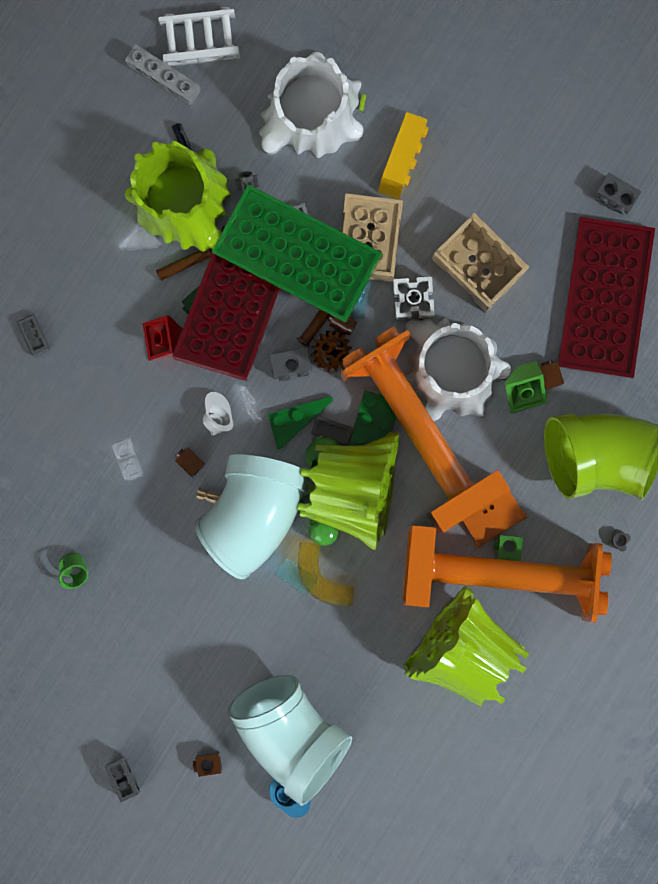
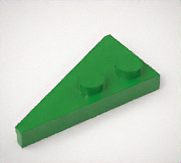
[268,396,333,450]

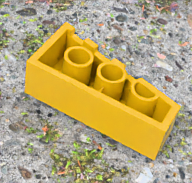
[378,112,429,200]

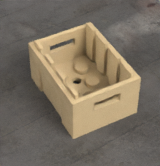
[341,193,403,282]
[432,213,529,313]

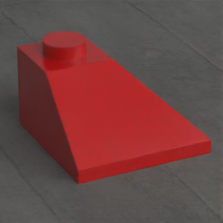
[142,315,183,361]

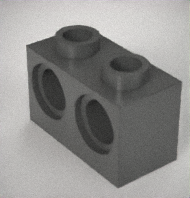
[595,172,642,214]
[105,756,141,802]

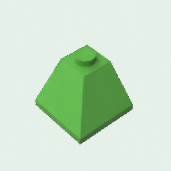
[505,361,547,413]

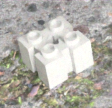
[393,277,435,320]

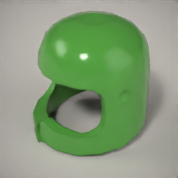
[308,520,338,546]
[59,552,88,589]

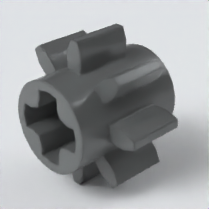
[235,171,259,194]

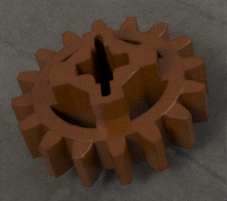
[311,330,352,372]

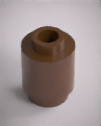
[328,315,358,335]

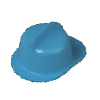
[269,779,310,818]

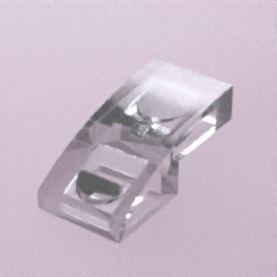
[241,386,263,426]
[112,437,144,482]

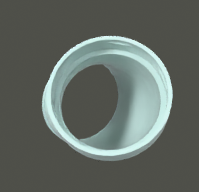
[195,454,310,579]
[228,675,352,806]

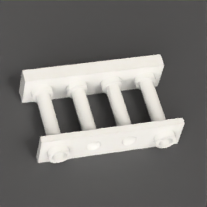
[158,7,240,66]

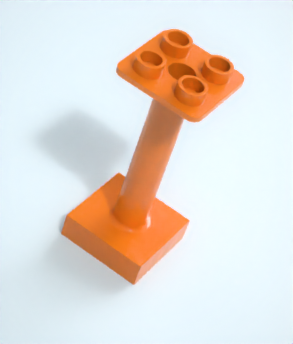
[341,326,511,533]
[402,525,612,623]

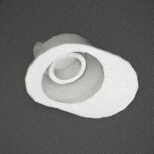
[203,392,233,436]

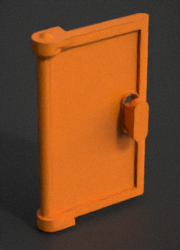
[463,491,527,548]

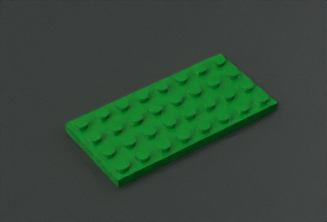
[212,184,383,323]

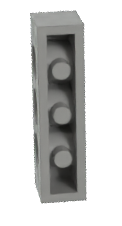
[125,44,201,106]

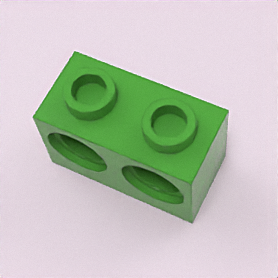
[494,535,523,561]

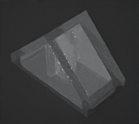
[122,224,162,252]

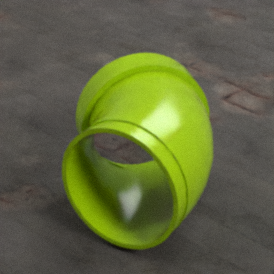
[544,413,658,500]

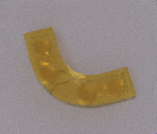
[298,542,354,607]

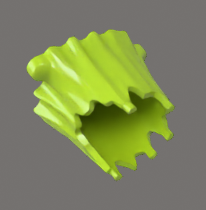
[125,140,231,252]
[297,432,400,550]
[403,586,529,706]

